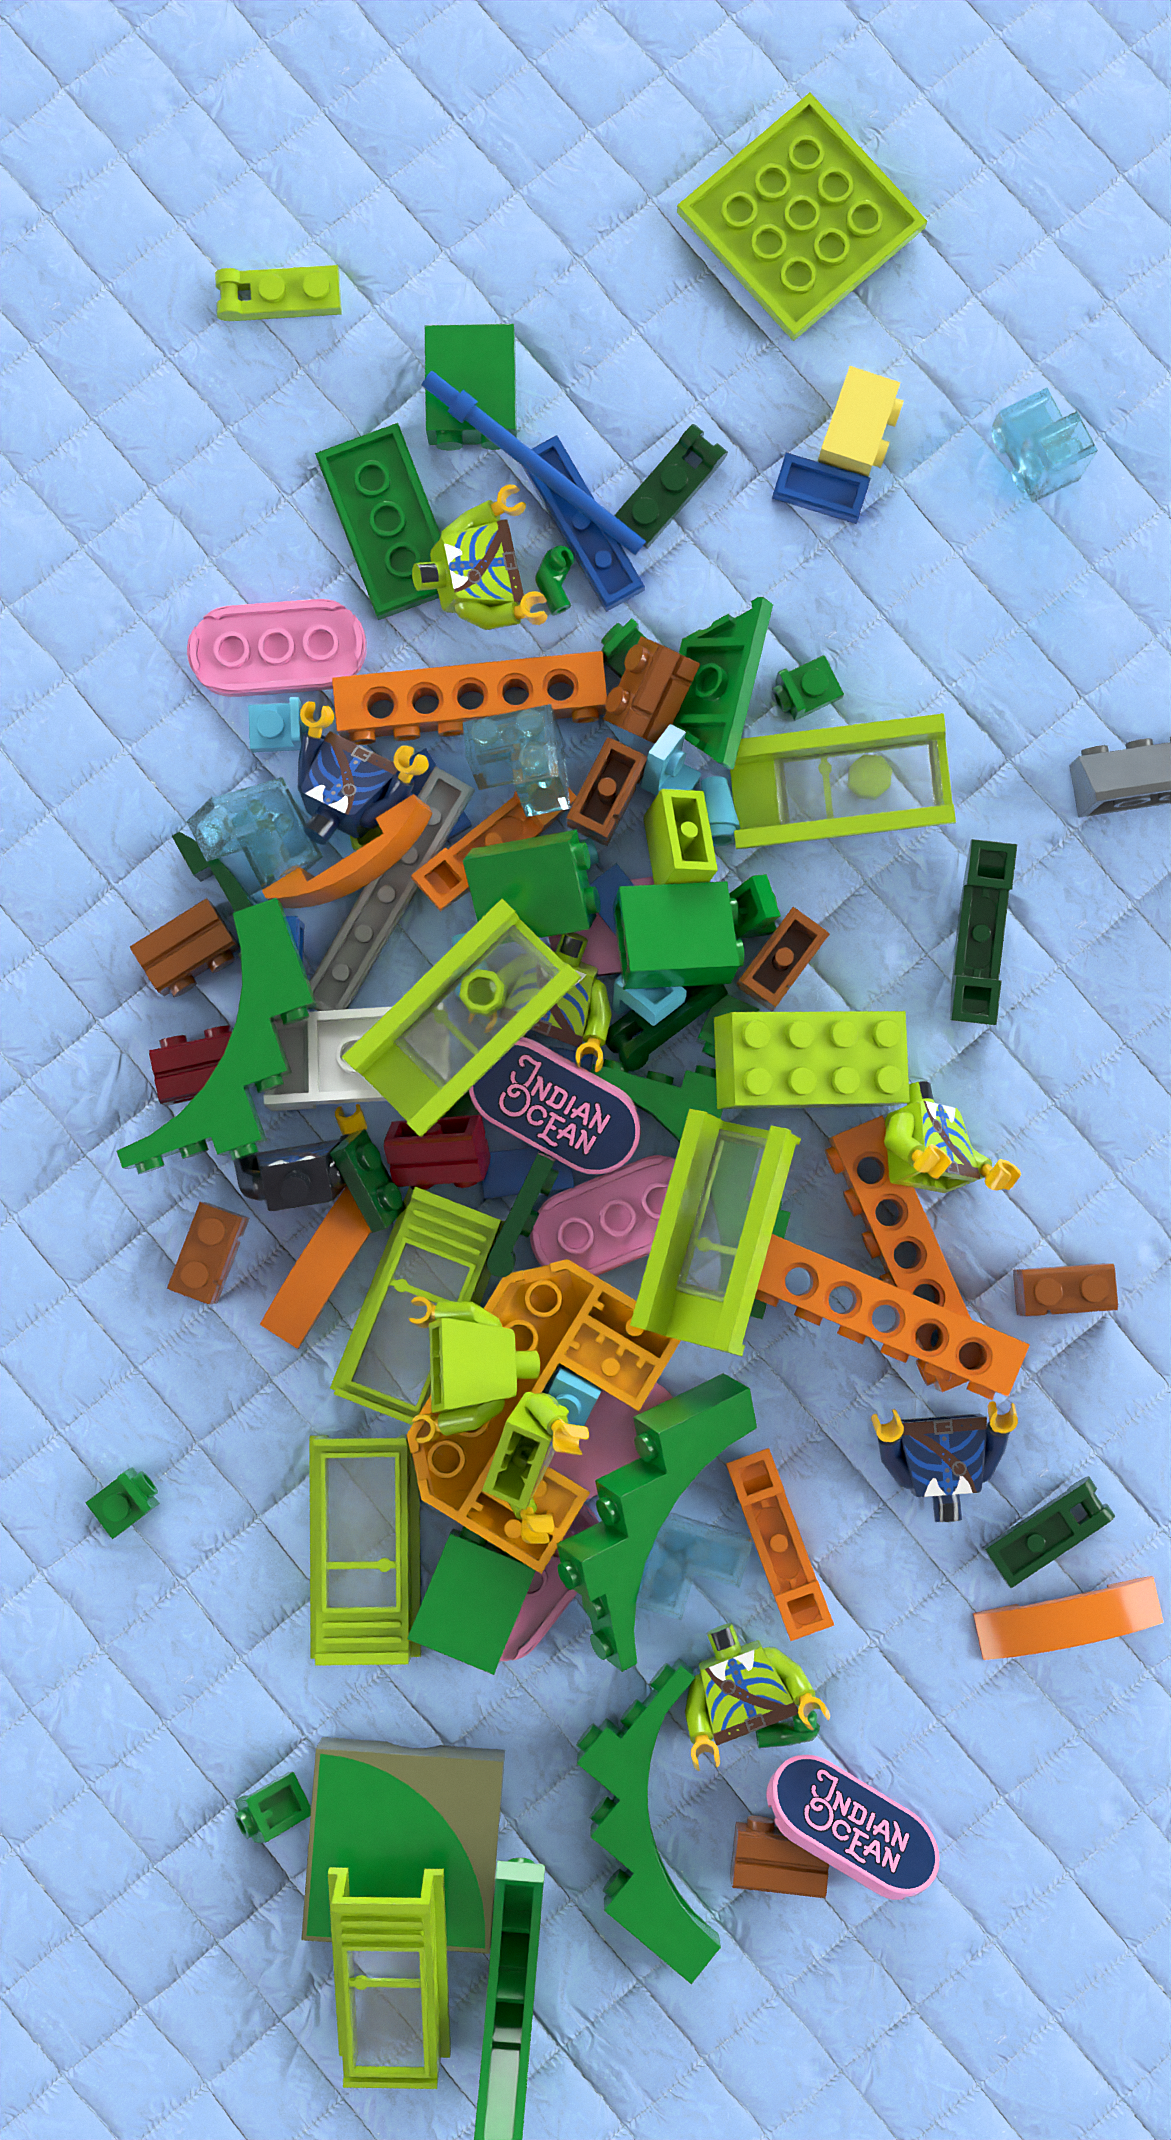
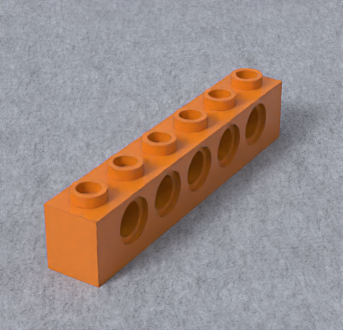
[332,651,607,745]
[825,1115,981,1392]
[755,1234,1030,1400]

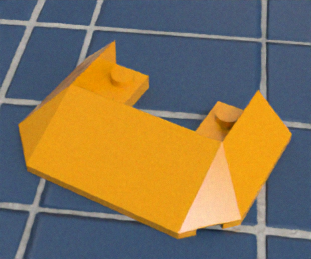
[406,1259,681,1574]

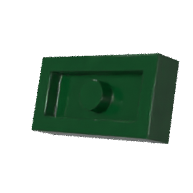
[330,1129,406,1233]

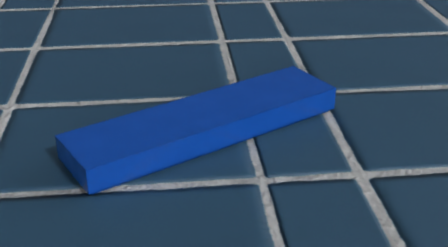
[521,435,645,612]

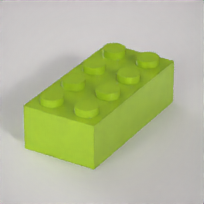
[714,1011,910,1109]

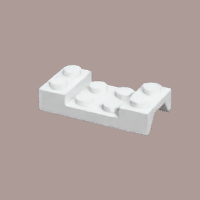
[264,1003,451,1111]

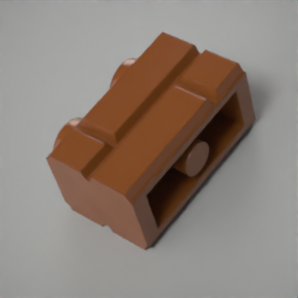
[603,636,700,744]
[566,737,647,846]
[130,898,240,997]
[736,907,830,1012]
[167,1202,250,1305]
[1013,1263,1118,1316]
[730,1816,829,1899]

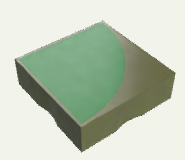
[301,1737,505,1954]

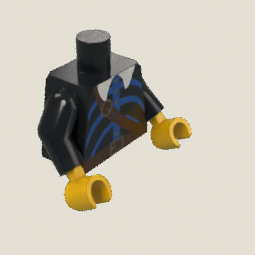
[233,1104,367,1211]

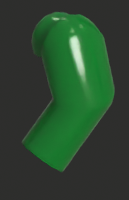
[535,545,574,616]
[756,1710,820,1748]

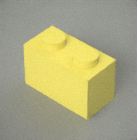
[818,366,904,477]

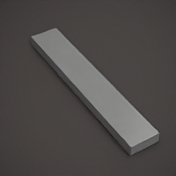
[309,766,475,1011]

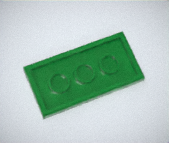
[315,423,441,620]

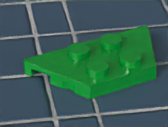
[672,597,773,769]

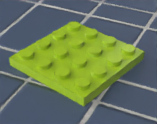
[677,92,928,341]

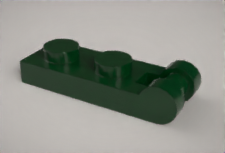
[614,424,728,549]
[605,984,728,1071]
[487,1150,559,1278]
[982,1476,1115,1588]

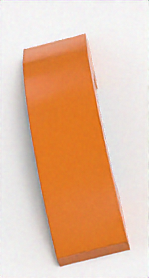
[411,764,577,912]
[262,794,433,908]
[260,1186,372,1349]
[726,1448,834,1641]
[973,1576,1163,1660]

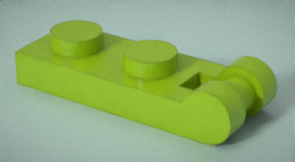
[215,265,342,321]

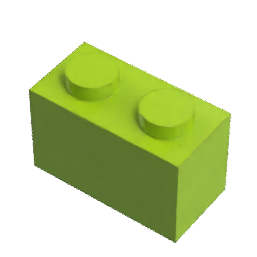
[643,789,718,885]

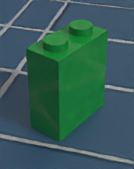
[424,324,517,451]
[462,829,601,945]
[613,881,744,990]
[407,1526,536,1675]

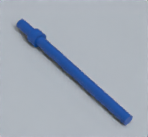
[421,371,646,555]

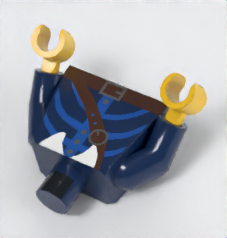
[297,701,429,845]
[871,1401,1018,1522]

